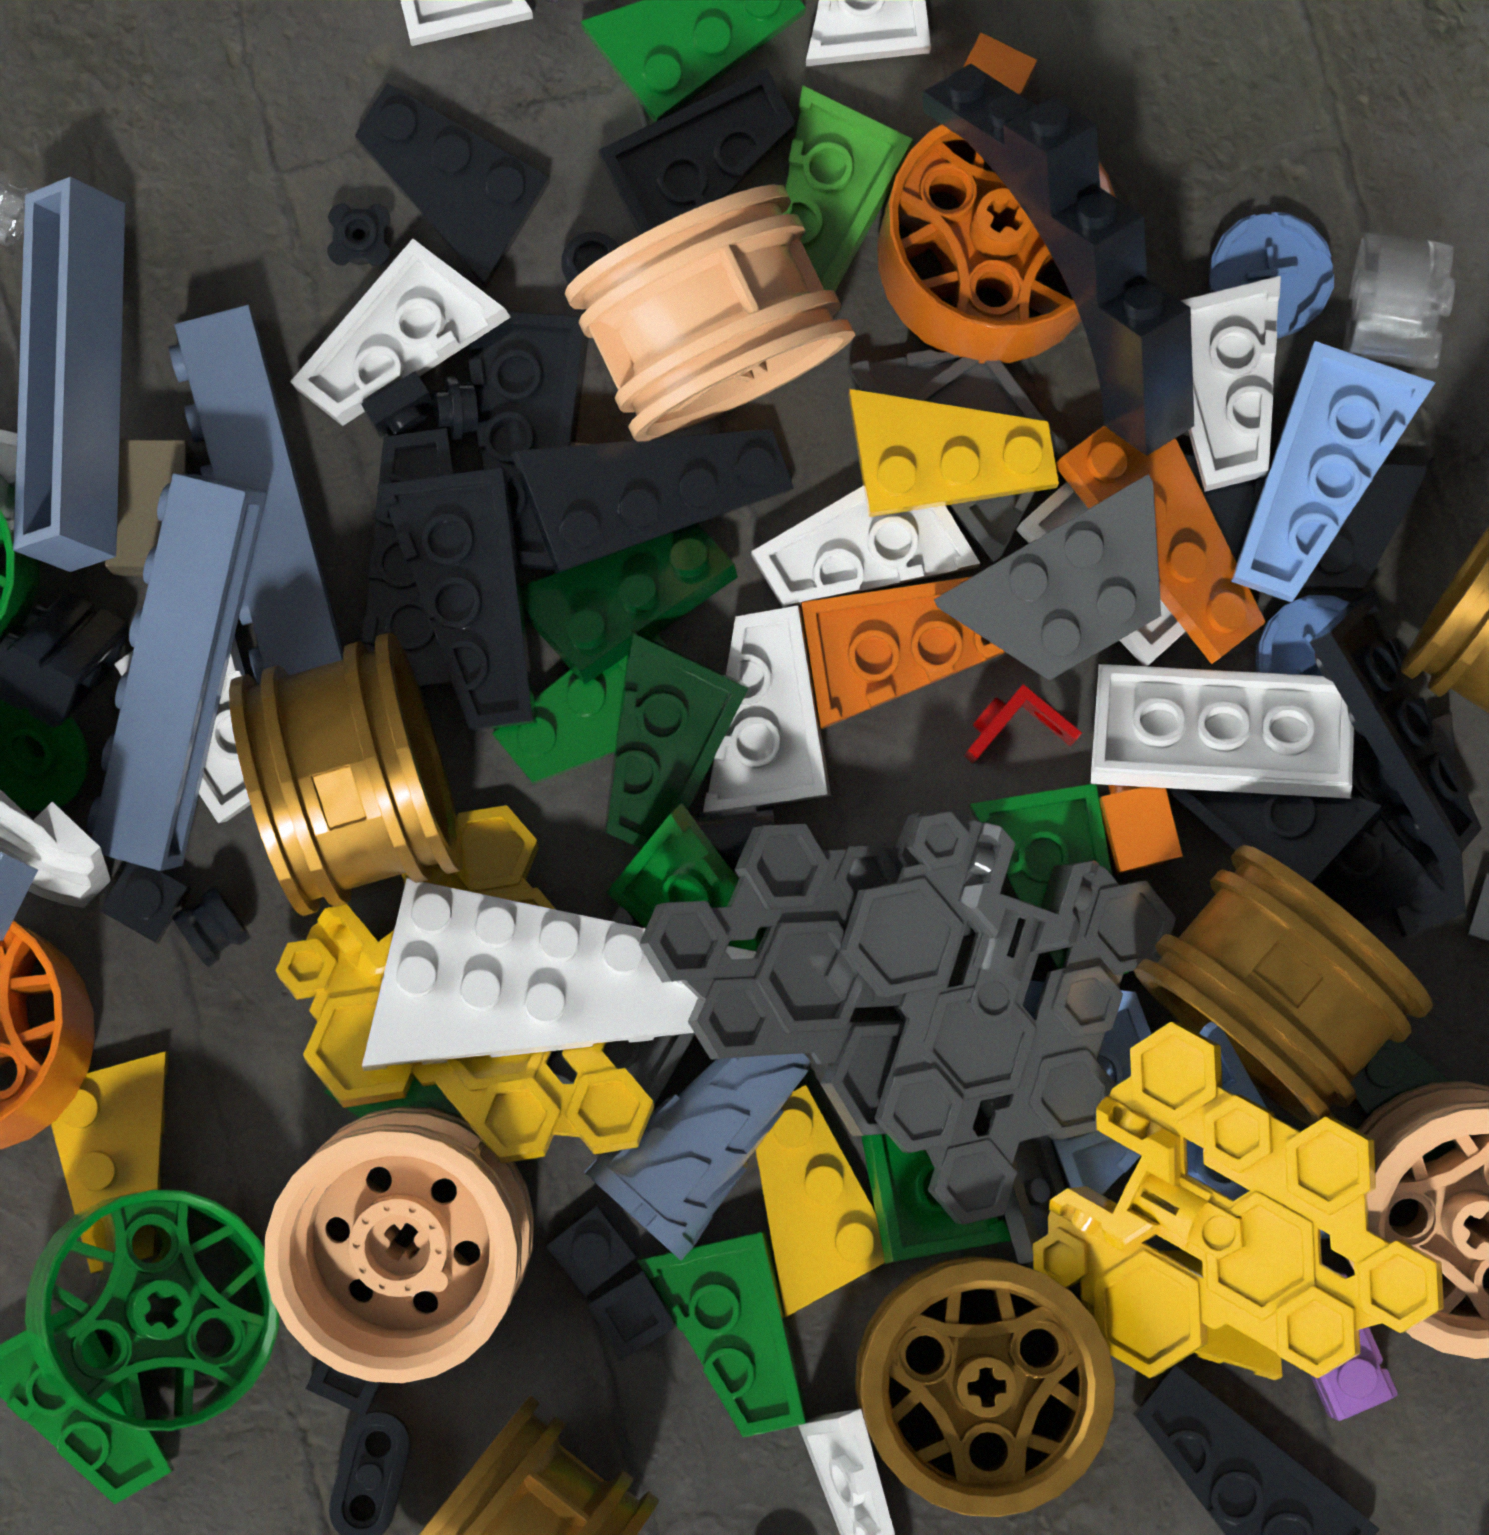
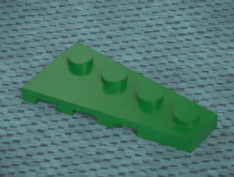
[606,803,767,952]

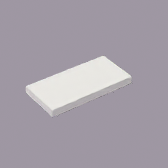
[1091,664,1354,799]

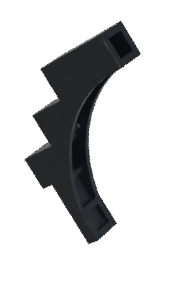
[922,64,1194,456]

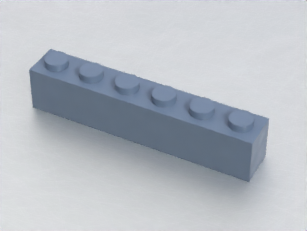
[13,176,125,572]
[169,305,344,684]
[87,473,267,871]

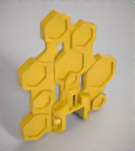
[275,805,654,1164]
[1033,1022,1444,1378]

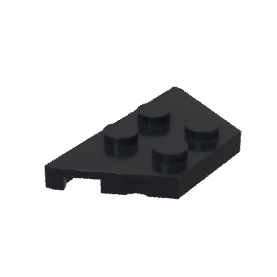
[1184,455,1426,592]

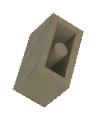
[105,440,193,576]

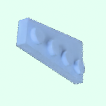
[1231,341,1436,602]

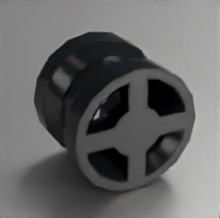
[172,886,251,967]

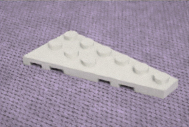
[362,879,756,1071]

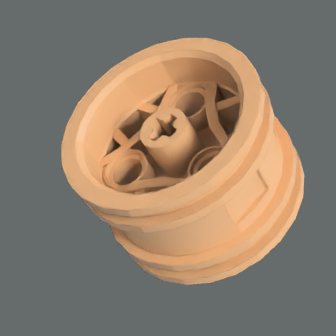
[1345,1081,1489,1359]

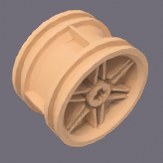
[564,184,855,442]
[264,1106,534,1383]

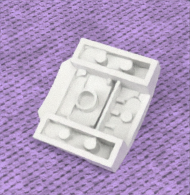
[0,790,111,908]

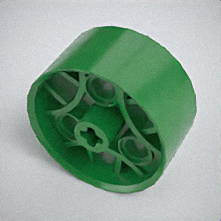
[25,1190,279,1431]

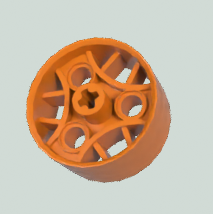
[877,124,1116,364]
[0,920,95,1150]

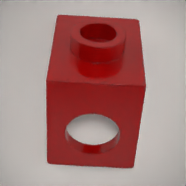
[964,684,1082,764]

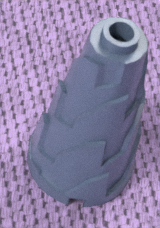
[584,1053,811,1261]

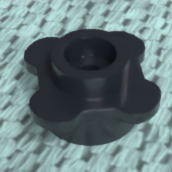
[327,203,391,267]

